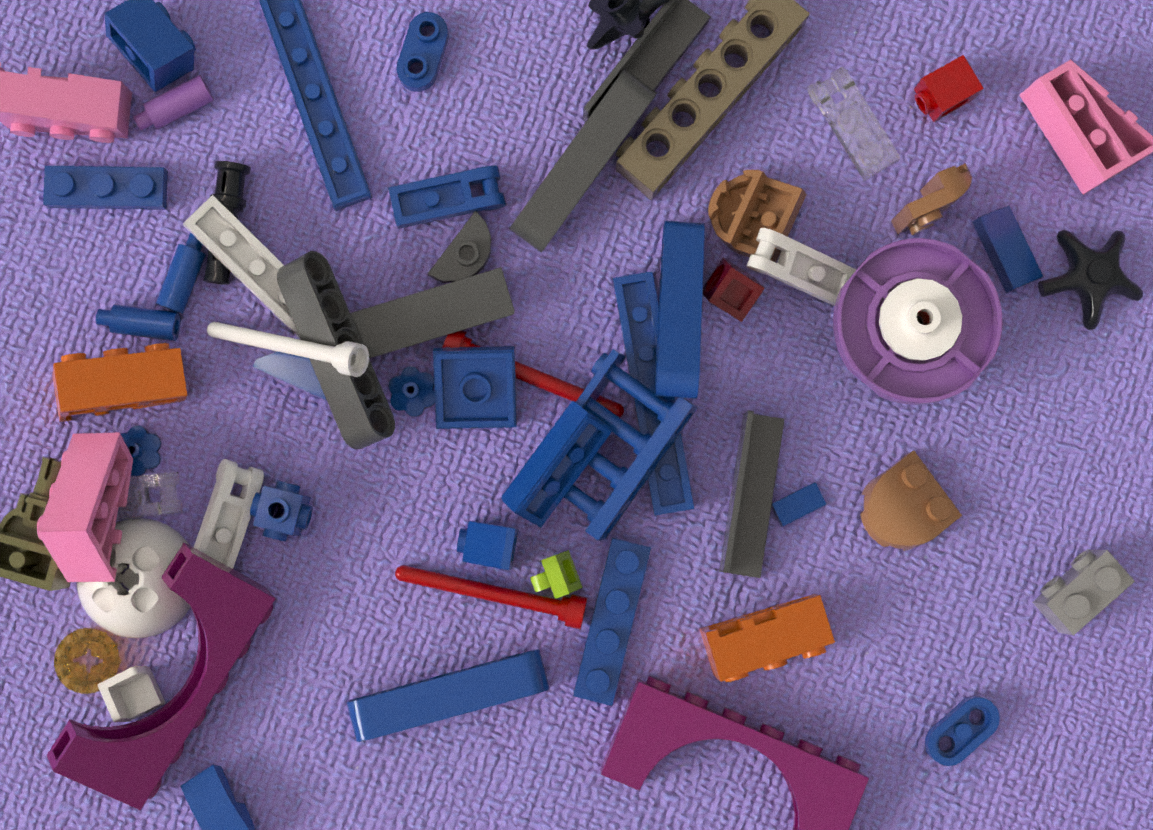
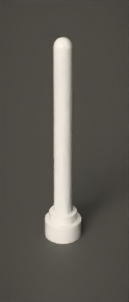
[207,322,369,377]

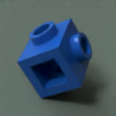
[250,480,313,542]

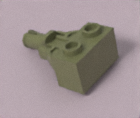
[0,456,71,591]

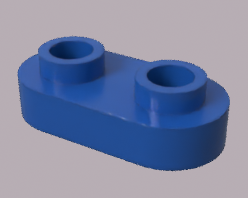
[396,12,449,92]
[925,696,1000,766]

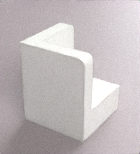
[97,666,166,722]

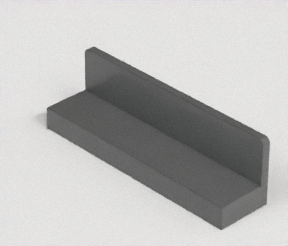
[583,0,710,122]
[350,267,515,358]
[719,410,785,578]

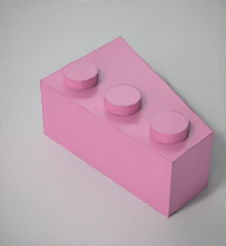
[1020,60,1153,195]
[0,62,132,143]
[37,432,133,582]

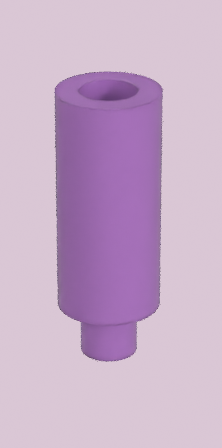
[133,75,214,131]

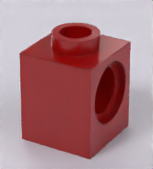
[914,55,984,122]

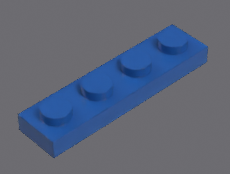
[573,538,651,706]

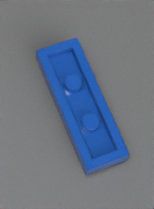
[43,166,168,210]

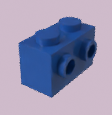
[104,0,196,92]

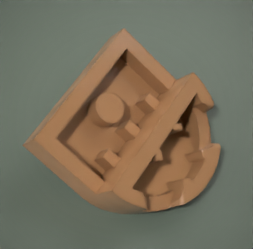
[891,163,972,235]
[708,170,807,263]
[860,450,962,551]

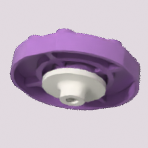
[833,238,1003,405]

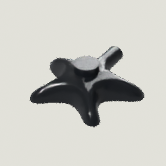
[587,0,671,50]
[1038,230,1143,330]

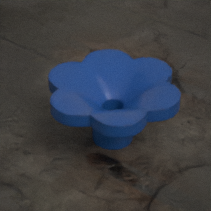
[388,366,435,417]
[121,425,162,477]

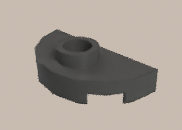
[428,211,491,283]

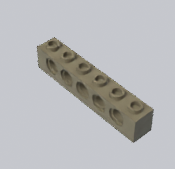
[615,0,810,200]

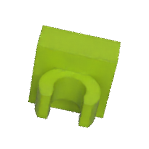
[530,550,583,599]

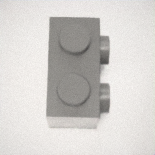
[1032,549,1135,636]

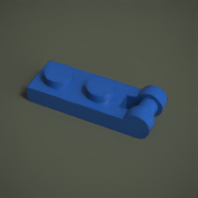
[388,165,506,229]

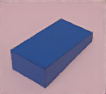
[771,482,827,527]

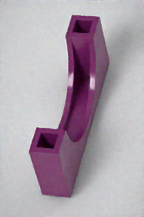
[47,543,276,810]
[600,676,869,830]

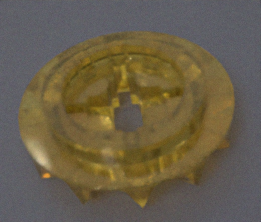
[54,628,122,694]

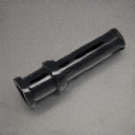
[203,161,251,285]

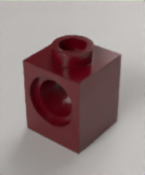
[703,258,765,322]

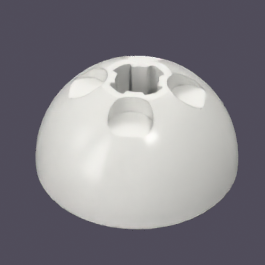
[76,518,190,638]

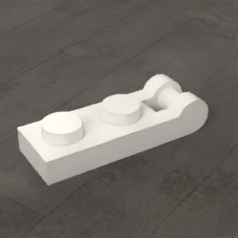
[747,228,856,306]
[194,459,264,569]

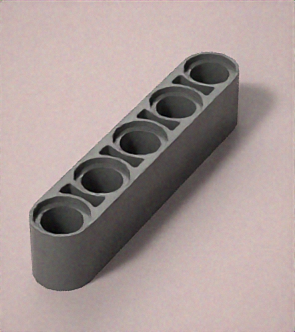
[509,69,657,253]
[277,251,395,450]

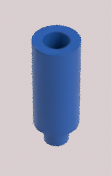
[155,233,206,314]
[96,304,181,341]

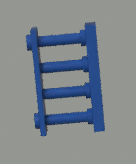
[525,349,698,541]

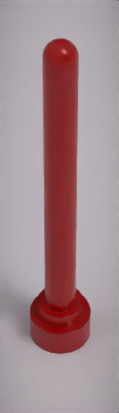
[442,330,624,418]
[395,565,587,630]

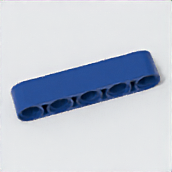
[655,221,705,399]
[346,649,550,742]

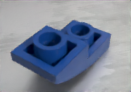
[180,764,256,830]

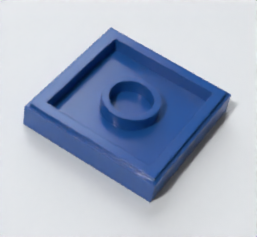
[433,346,517,429]

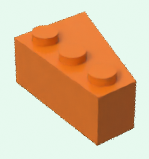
[52,343,188,422]
[699,594,835,682]

